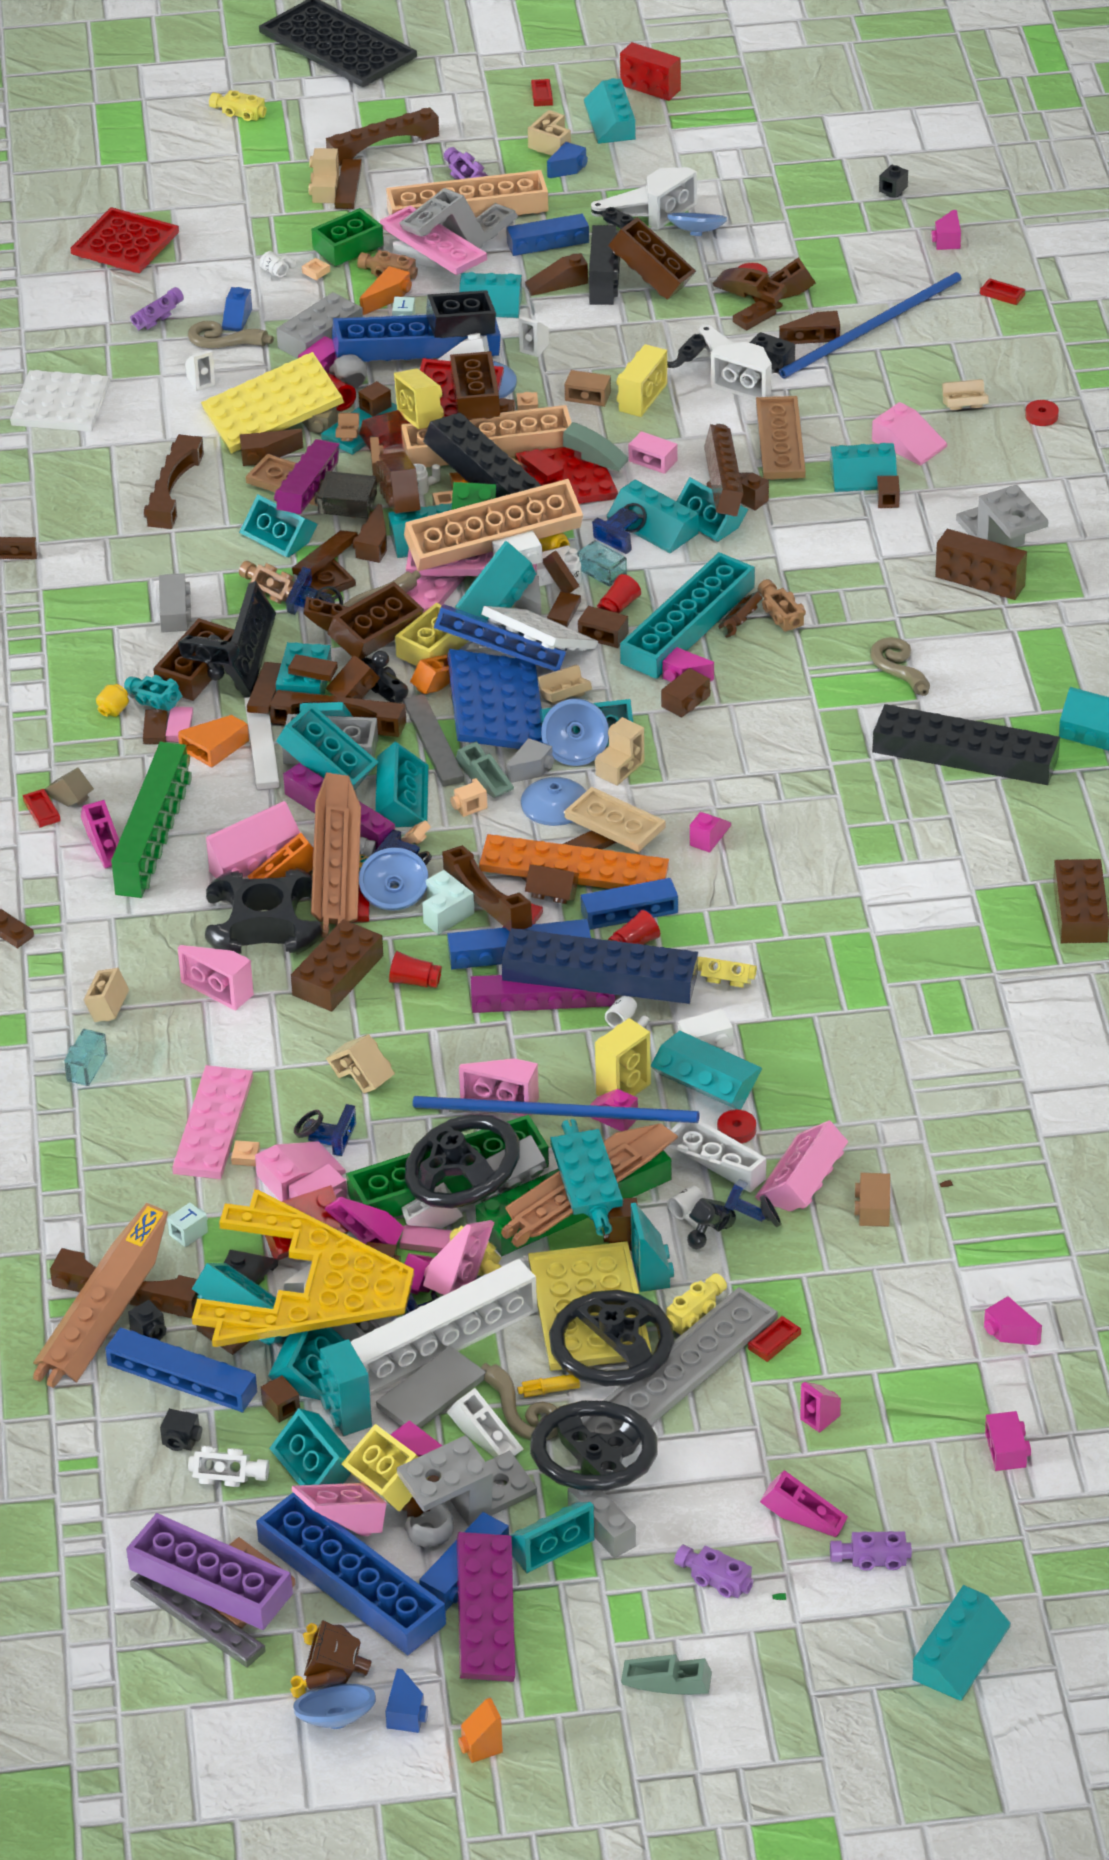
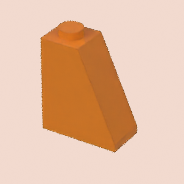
[178,715,249,768]

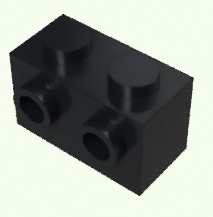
[749,332,795,372]

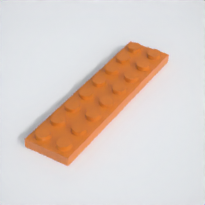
[479,834,669,889]

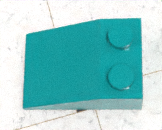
[631,1203,674,1292]

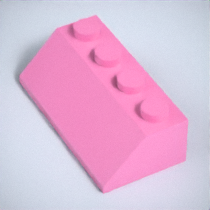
[206,801,300,878]
[755,1120,848,1211]

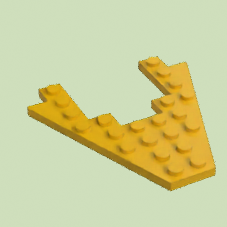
[192,1189,414,1347]

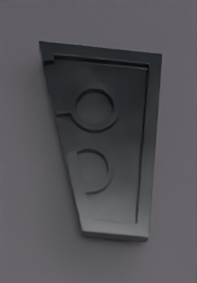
[224,1249,278,1285]

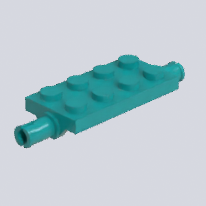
[550,1119,623,1236]

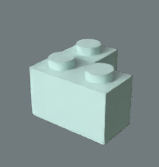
[423,870,474,935]

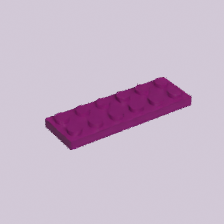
[457,1532,515,1682]

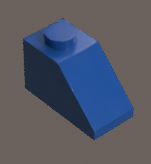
[547,142,588,178]
[222,287,252,332]
[385,1668,428,1733]

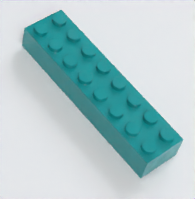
[620,552,755,679]

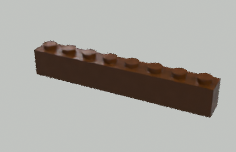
[704,424,743,517]

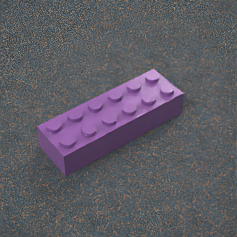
[126,1513,293,1630]

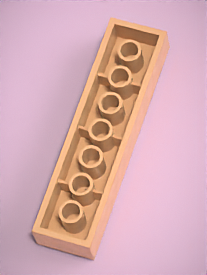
[386,170,548,218]
[401,405,571,467]
[404,479,583,571]

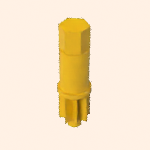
[517,1374,580,1398]

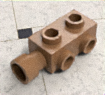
[357,250,418,280]
[239,561,300,604]
[757,579,806,632]

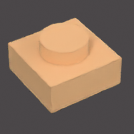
[302,258,330,280]
[516,392,538,411]
[400,820,431,846]
[231,1140,260,1166]

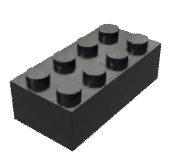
[589,225,621,305]

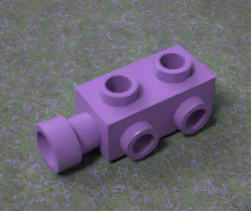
[444,147,488,180]
[130,287,184,331]
[830,1531,912,1571]
[674,1544,754,1598]

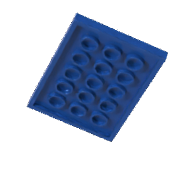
[447,649,543,749]

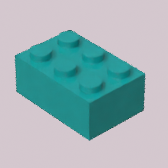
[276,642,332,695]
[318,1339,372,1437]

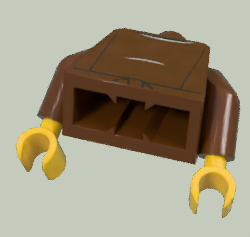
[290,1620,372,1698]

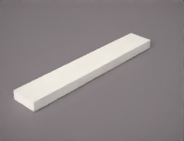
[244,697,279,790]

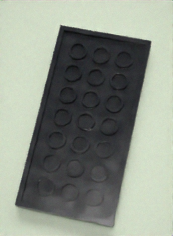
[259,0,417,87]

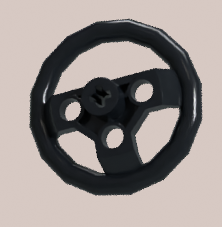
[405,1114,520,1209]
[549,1290,675,1387]
[530,1400,658,1491]

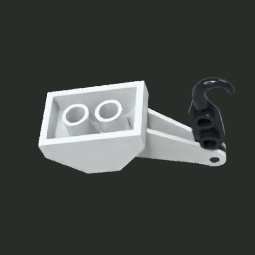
[591,167,697,230]
[667,325,771,401]

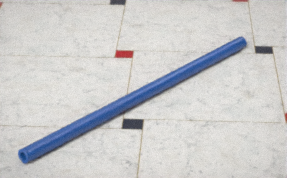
[779,272,962,378]
[413,1096,700,1123]

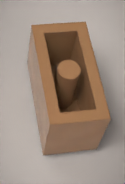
[564,370,611,407]
[855,1173,890,1227]

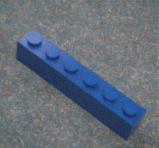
[434,604,567,671]
[447,919,591,970]
[105,1327,258,1413]

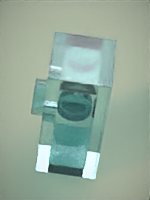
[577,540,627,587]
[64,1029,108,1086]

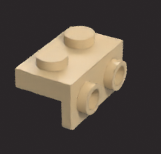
[942,379,989,410]
[538,665,592,704]

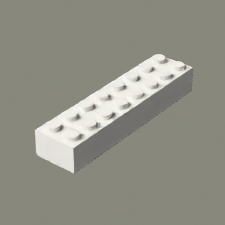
[351,1259,537,1395]

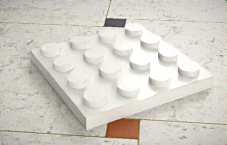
[10,370,110,432]
[481,606,598,651]

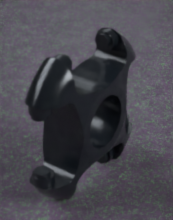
[205,867,323,955]

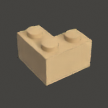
[528,110,571,156]
[308,148,339,203]
[595,717,644,786]
[326,1034,395,1093]

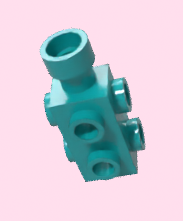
[124,675,183,711]

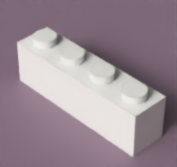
[667,1120,766,1193]

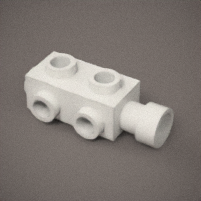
[188,1446,269,1487]

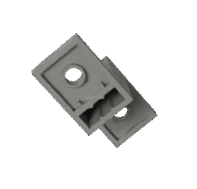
[399,188,518,249]
[956,485,1048,547]
[397,1435,537,1526]

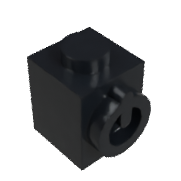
[879,164,909,198]
[128,1300,167,1340]
[160,1408,202,1451]

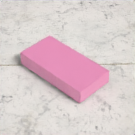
[166,707,193,742]
[400,1225,452,1253]

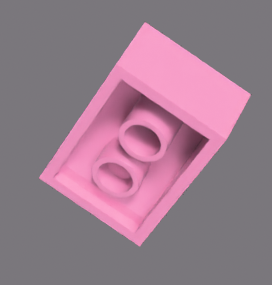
[872,402,947,466]
[178,945,254,1011]
[459,1058,539,1116]
[255,1142,346,1201]
[423,1220,494,1295]
[291,1483,387,1536]

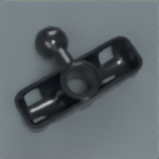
[178,635,240,681]
[361,651,409,703]
[687,1198,736,1250]

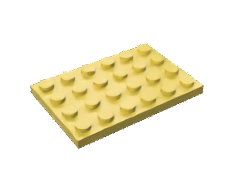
[201,352,344,454]
[528,1241,652,1371]

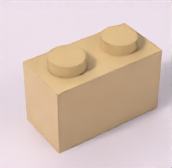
[83,968,129,1022]

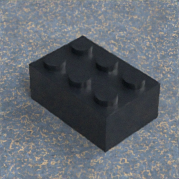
[426,290,496,338]

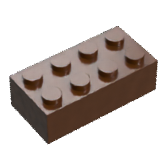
[608,217,696,300]
[450,351,500,420]
[376,451,421,513]
[935,528,1027,600]
[327,582,424,660]
[153,618,234,701]
[1053,859,1109,944]
[291,919,384,1012]

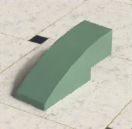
[563,422,628,472]
[456,741,514,798]
[621,1654,712,1695]

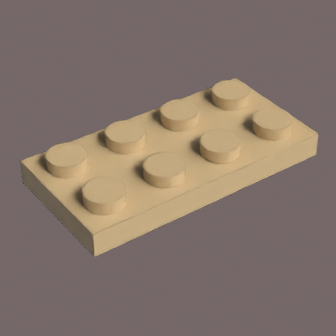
[564,787,666,852]

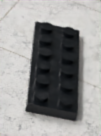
[224,581,276,698]

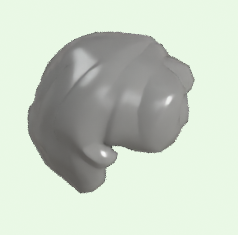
[329,354,367,388]
[404,1503,454,1547]

